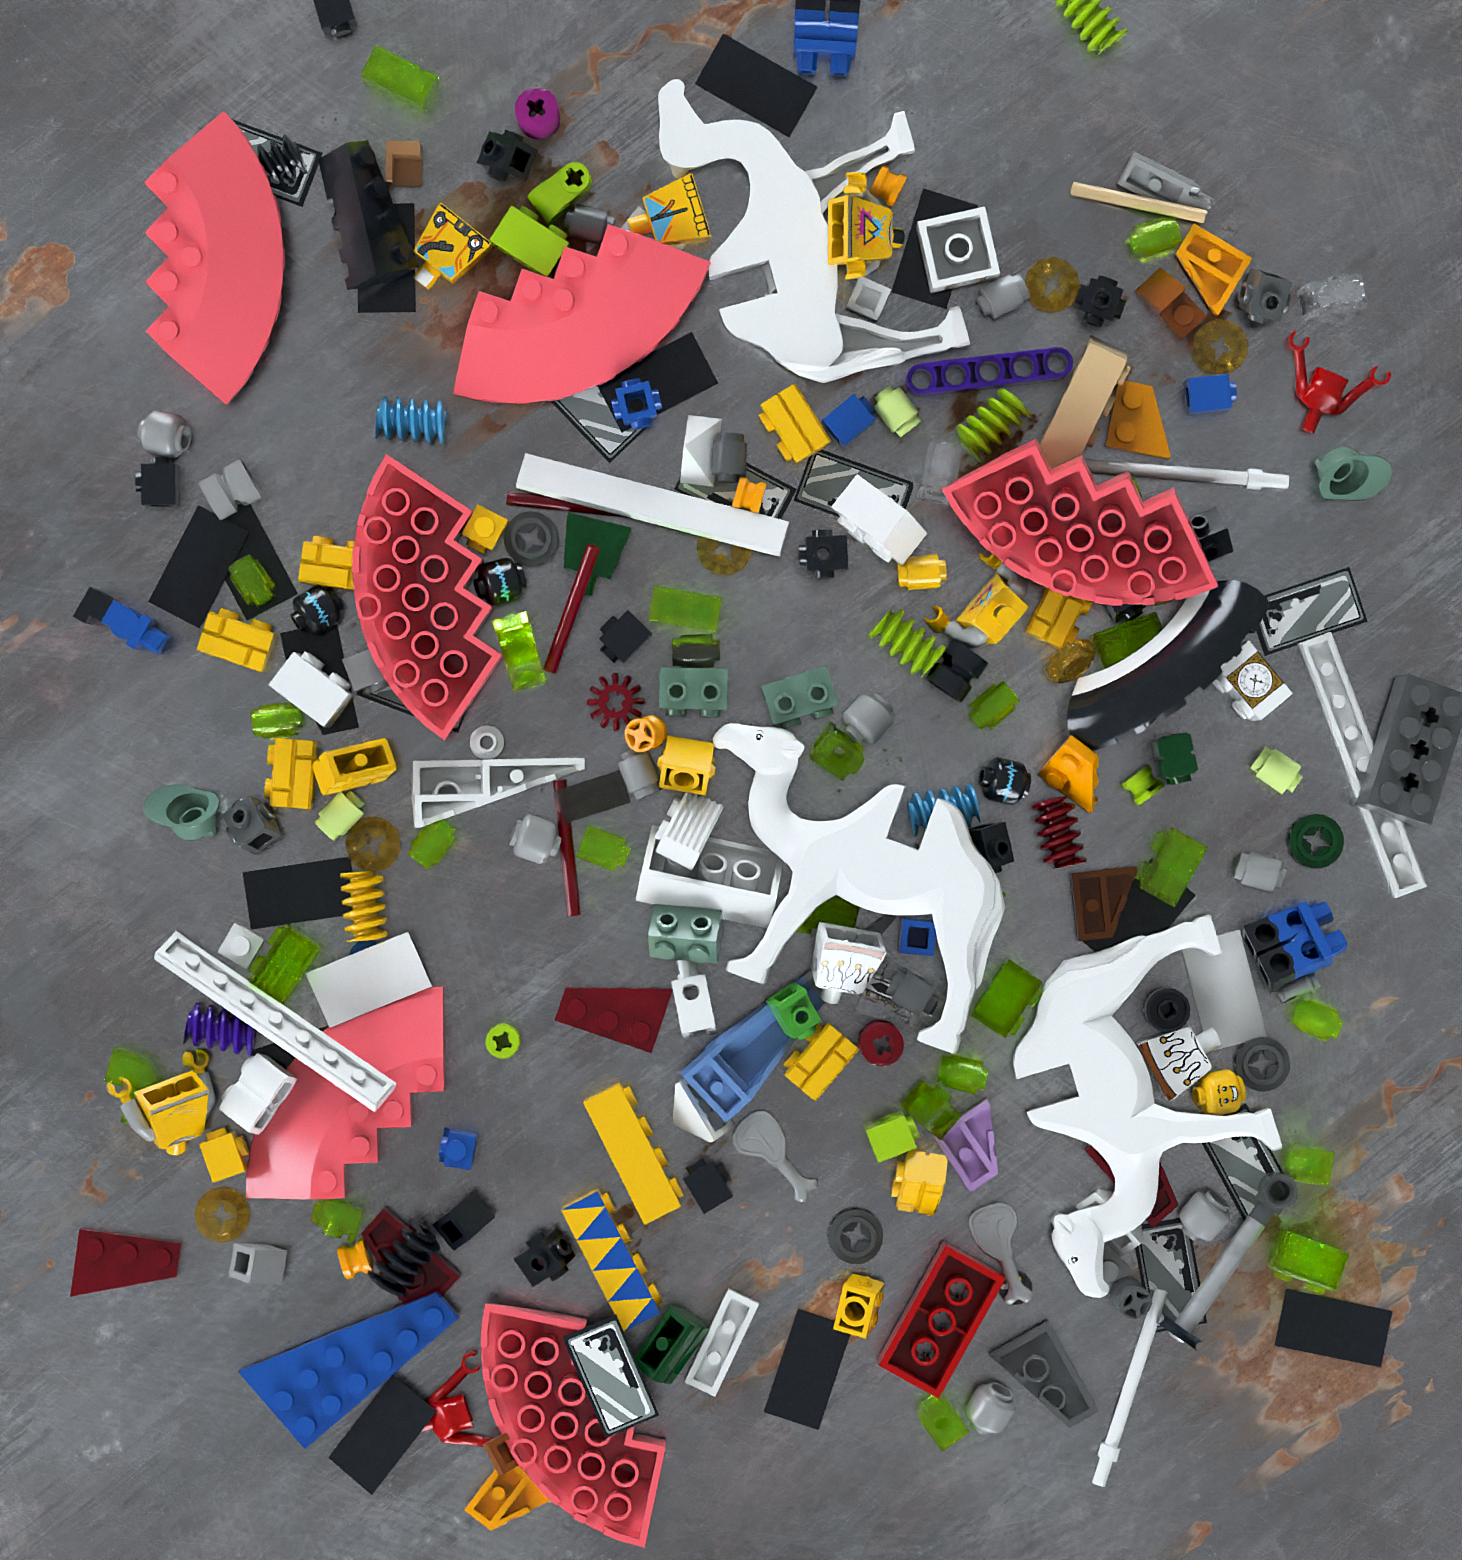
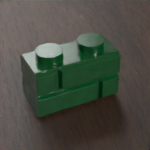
[1149,732,1198,785]
[635,1306,710,1384]

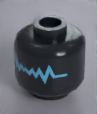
[473,557,527,606]
[290,585,343,635]
[978,757,1031,805]

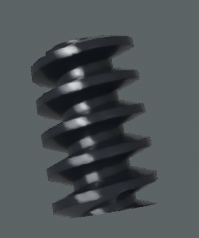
[257,134,308,186]
[367,1218,440,1296]

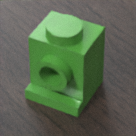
[765,982,822,1039]

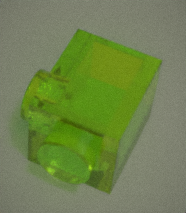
[900,1080,963,1141]
[1285,1143,1335,1186]
[916,1394,970,1452]

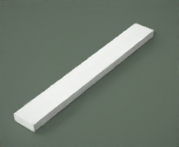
[516,453,789,557]
[1298,632,1427,898]
[154,931,396,1112]

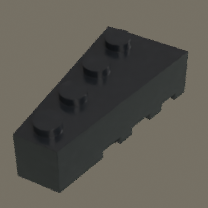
[318,140,419,291]

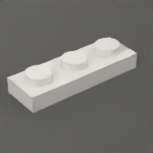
[684,1288,759,1397]

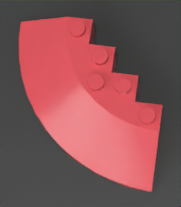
[144,111,285,405]
[453,224,711,404]
[942,439,1219,606]
[352,454,503,740]
[246,986,447,1199]
[481,1303,666,1548]

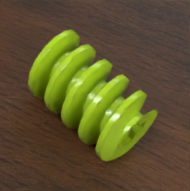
[1055,0,1128,55]
[956,388,1032,462]
[869,607,946,678]

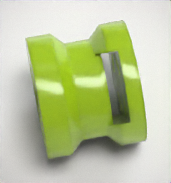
[1121,764,1165,806]
[485,1023,521,1059]

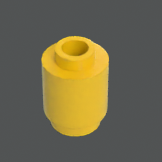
[897,554,947,590]

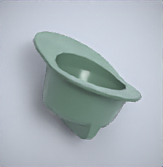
[1315,447,1392,500]
[143,784,219,840]

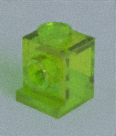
[810,721,865,781]
[310,1198,365,1244]

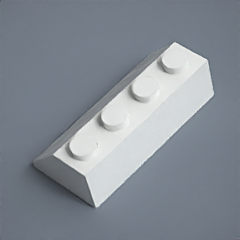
[636,825,784,929]

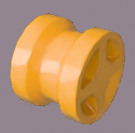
[869,164,908,207]
[732,476,767,513]
[625,715,667,753]
[337,1239,373,1280]

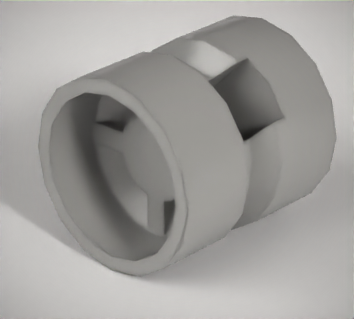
[198,459,262,520]

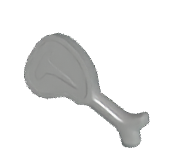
[732,1110,818,1202]
[969,1203,1033,1304]

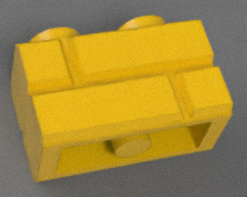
[758,383,831,465]
[298,536,355,591]
[1024,587,1093,650]
[197,608,278,673]
[264,738,319,809]
[312,738,396,796]
[783,1021,860,1102]
[891,1150,948,1216]

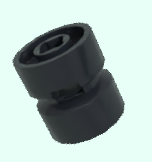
[925,639,989,703]
[1141,986,1190,1033]

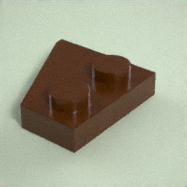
[1070,866,1137,941]

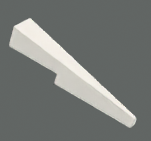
[411,758,585,828]

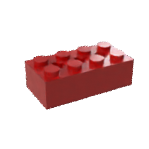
[877,1241,1006,1399]

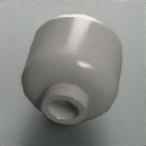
[137,411,191,458]
[842,693,893,744]
[509,815,562,864]
[1179,1190,1230,1241]
[965,1382,1016,1435]

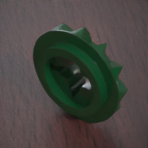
[1289,814,1344,868]

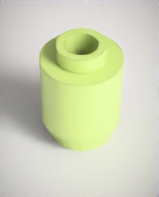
[873,386,922,438]
[1250,746,1303,794]
[314,790,365,841]

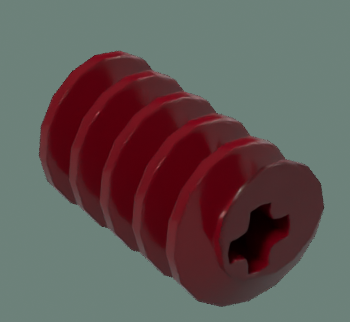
[1031,795,1087,869]
[858,1020,904,1067]

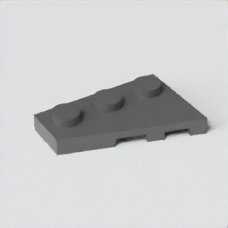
[989,1321,1099,1428]

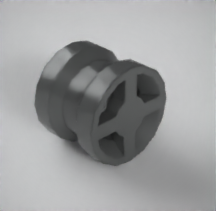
[1110,1276,1152,1319]

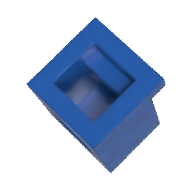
[439,1127,478,1170]

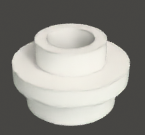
[470,725,504,759]

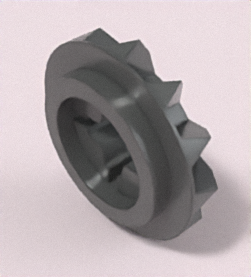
[504,511,559,566]
[1235,1037,1290,1092]
[829,1210,883,1264]

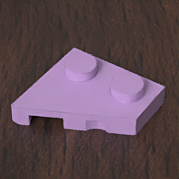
[932,1098,999,1192]

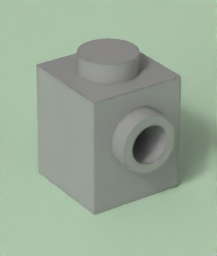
[342,649,389,693]
[229,1243,287,1285]

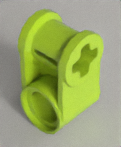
[527,162,592,224]

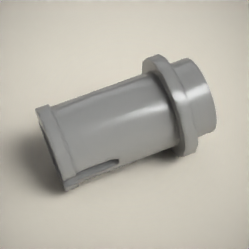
[1276,972,1321,1006]

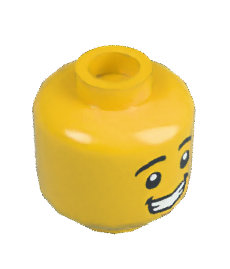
[1192,1069,1246,1115]

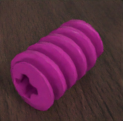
[515,88,560,140]

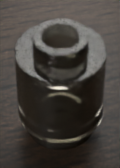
[672,633,720,668]

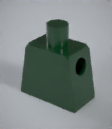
[563,512,632,596]

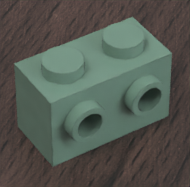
[761,666,839,729]
[659,667,728,717]
[648,904,724,964]

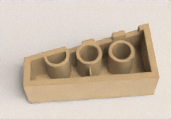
[1039,335,1131,469]

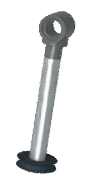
[1157,1172,1298,1350]

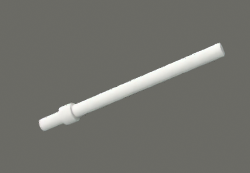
[1085,459,1289,490]
[1092,1288,1168,1487]

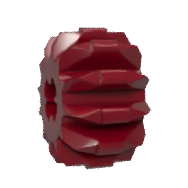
[587,673,645,731]

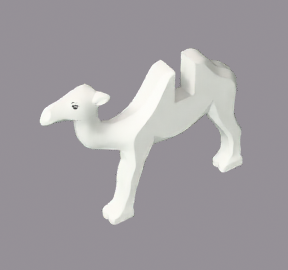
[658,79,970,383]
[713,723,1006,1054]
[1012,914,1282,1298]

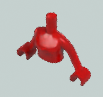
[1287,330,1391,434]
[420,1351,498,1447]

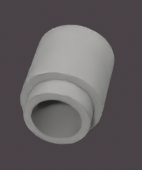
[977,274,1030,319]
[617,750,661,800]
[1233,852,1287,893]

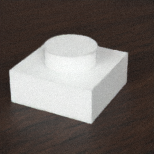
[846,277,891,322]
[218,922,265,969]

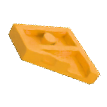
[1175,223,1252,316]
[1104,380,1171,460]
[1038,735,1099,813]
[464,1465,551,1531]

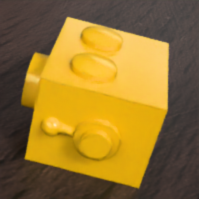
[657,735,716,796]
[833,1273,885,1339]

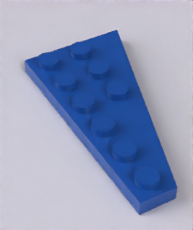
[238,1290,460,1449]

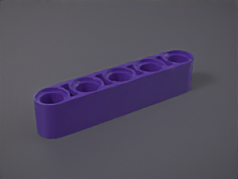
[905,347,1073,397]

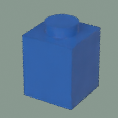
[1184,374,1237,415]
[821,394,876,449]
[897,917,936,957]

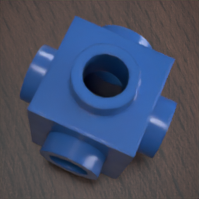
[611,378,662,430]

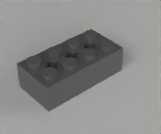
[1355,674,1462,827]

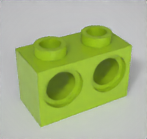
[863,1110,920,1163]

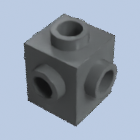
[1238,268,1293,324]
[222,795,282,855]

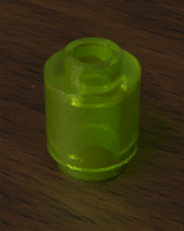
[1129,216,1182,259]
[228,554,276,607]
[968,681,1020,730]
[251,701,303,739]
[407,819,457,870]
[1290,998,1344,1042]
[937,1054,989,1095]

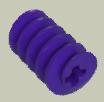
[183,1002,257,1056]

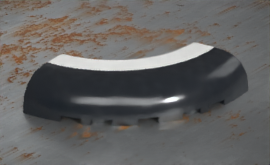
[1067,580,1269,751]

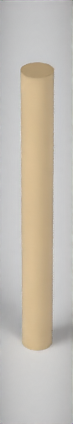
[1071,182,1207,223]

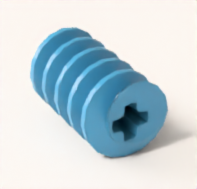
[375,396,447,445]
[907,783,980,837]

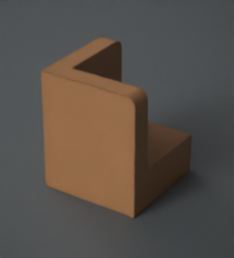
[385,141,423,187]

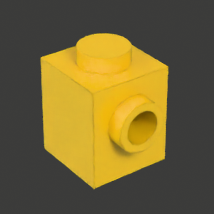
[462,504,509,554]
[199,1127,249,1183]

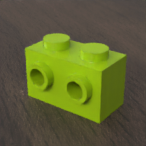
[489,205,570,278]

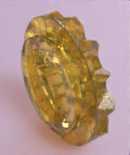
[1025,256,1080,312]
[1193,319,1248,374]
[697,536,752,575]
[1046,638,1096,683]
[345,817,400,871]
[194,1188,249,1243]

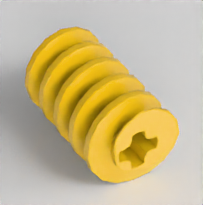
[340,871,388,942]

